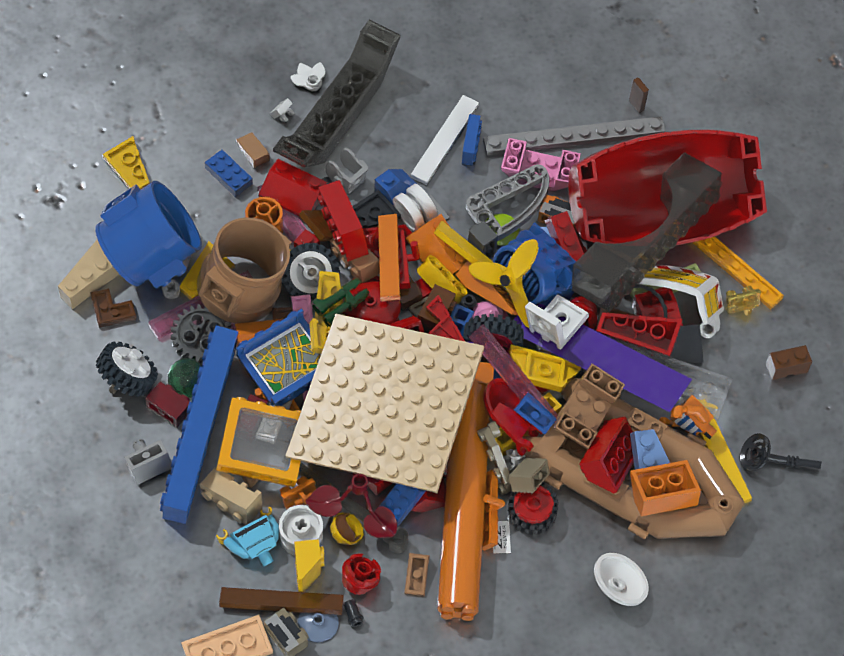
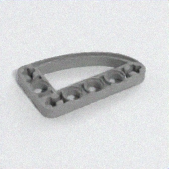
[466,164,549,241]

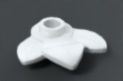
[291,62,325,91]

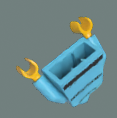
[216,507,279,567]

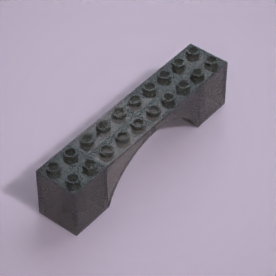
[572,152,722,312]

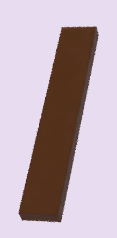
[219,587,344,615]

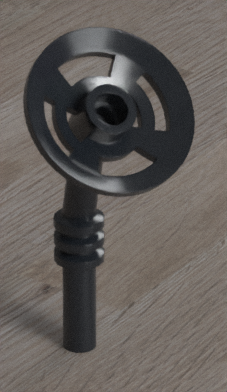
[740,433,822,472]

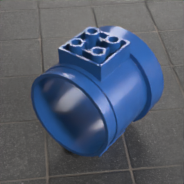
[95,181,202,288]

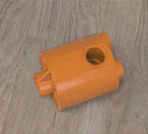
[245,197,283,234]

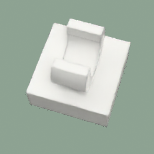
[269,98,295,123]

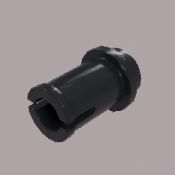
[461,294,476,311]
[343,599,364,627]

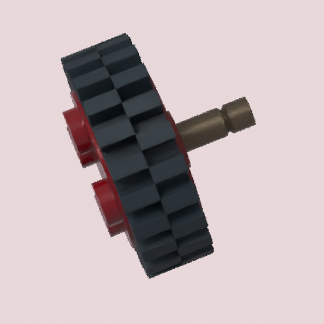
[463,314,524,364]

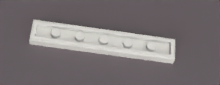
[411,95,479,185]

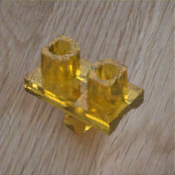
[726,286,761,315]

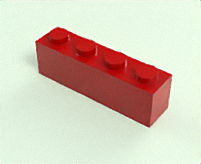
[596,312,683,358]

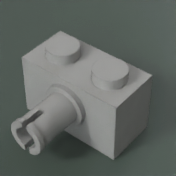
[124,439,172,485]

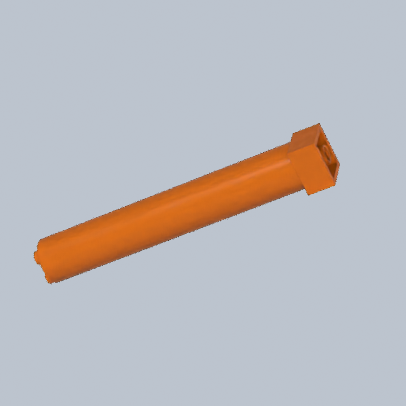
[437,362,494,621]

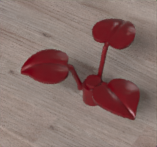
[305,473,397,538]

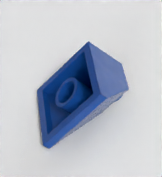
[374,169,417,206]

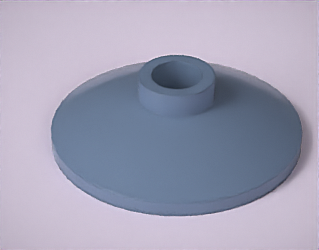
[298,612,339,643]

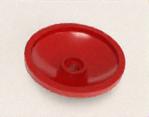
[345,281,401,325]
[483,378,525,428]

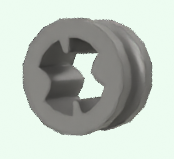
[162,280,180,299]

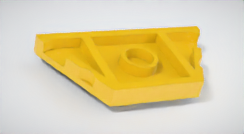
[509,345,582,392]

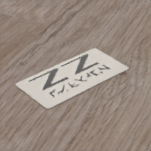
[493,521,511,554]

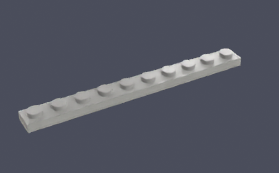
[483,116,665,156]

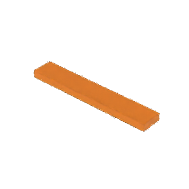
[378,214,400,302]

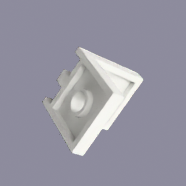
[525,294,589,350]

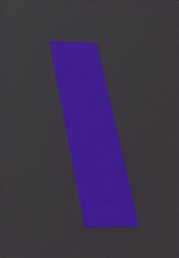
[514,303,692,412]

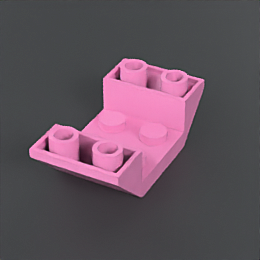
[501,138,581,191]

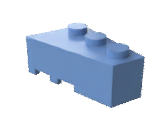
[630,429,670,470]

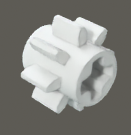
[503,449,525,473]

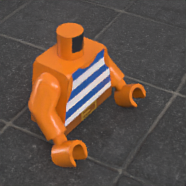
[659,395,717,439]

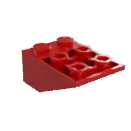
[632,287,683,354]

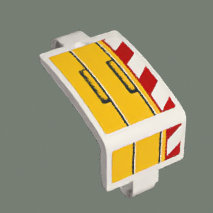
[617,265,724,338]

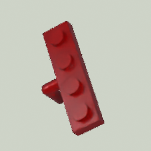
[398,229,420,289]

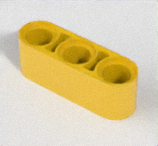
[417,255,468,305]

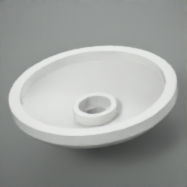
[594,553,649,606]

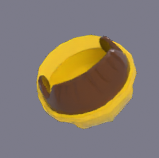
[330,512,364,545]

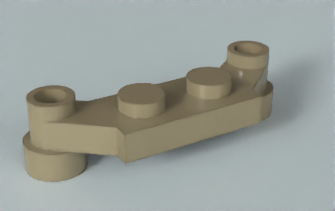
[477,421,512,495]

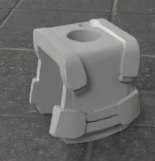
[325,148,368,194]

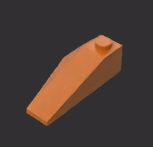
[455,261,519,316]

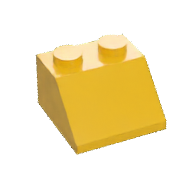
[294,539,324,592]

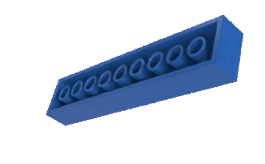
[160,325,238,524]

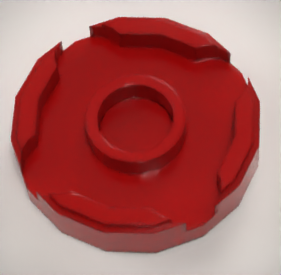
[513,486,554,524]

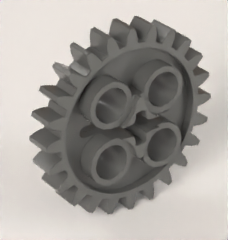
[170,304,232,365]

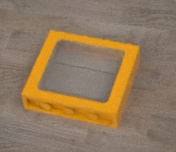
[216,397,301,487]

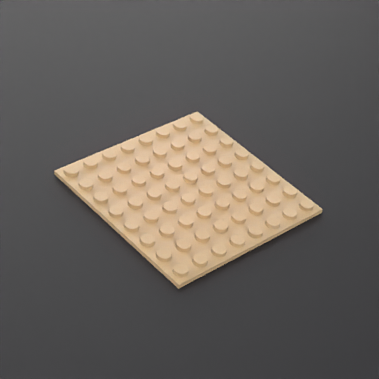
[286,314,485,493]

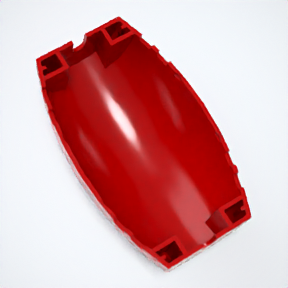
[568,130,767,248]

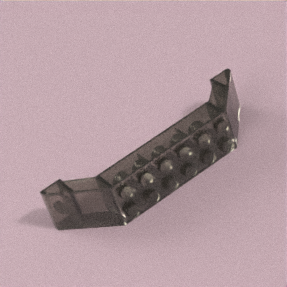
[273,19,400,168]

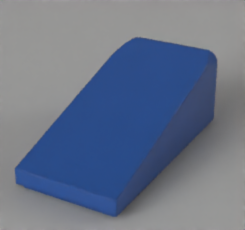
[514,392,557,434]

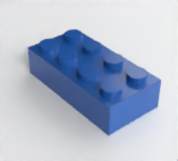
[462,114,482,166]
[205,150,253,197]
[379,484,426,528]

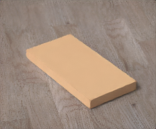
[181,615,273,656]

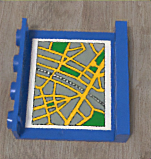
[236,309,321,407]

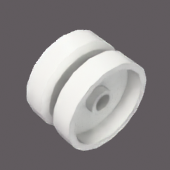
[393,184,438,232]
[279,505,323,556]

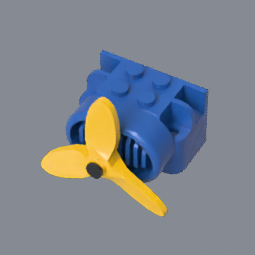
[468,222,587,328]

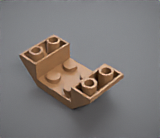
[554,364,625,450]

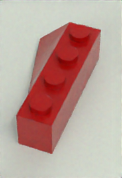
[545,211,594,289]

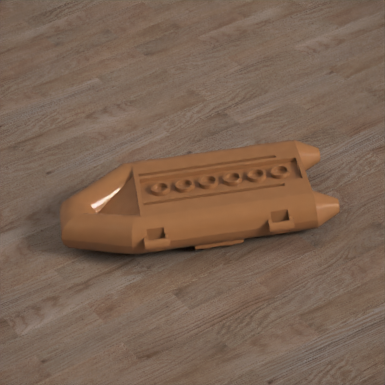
[522,378,745,540]

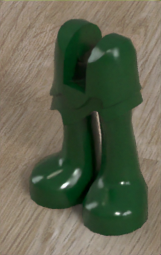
[311,278,369,327]

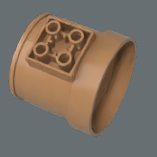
[197,217,292,323]

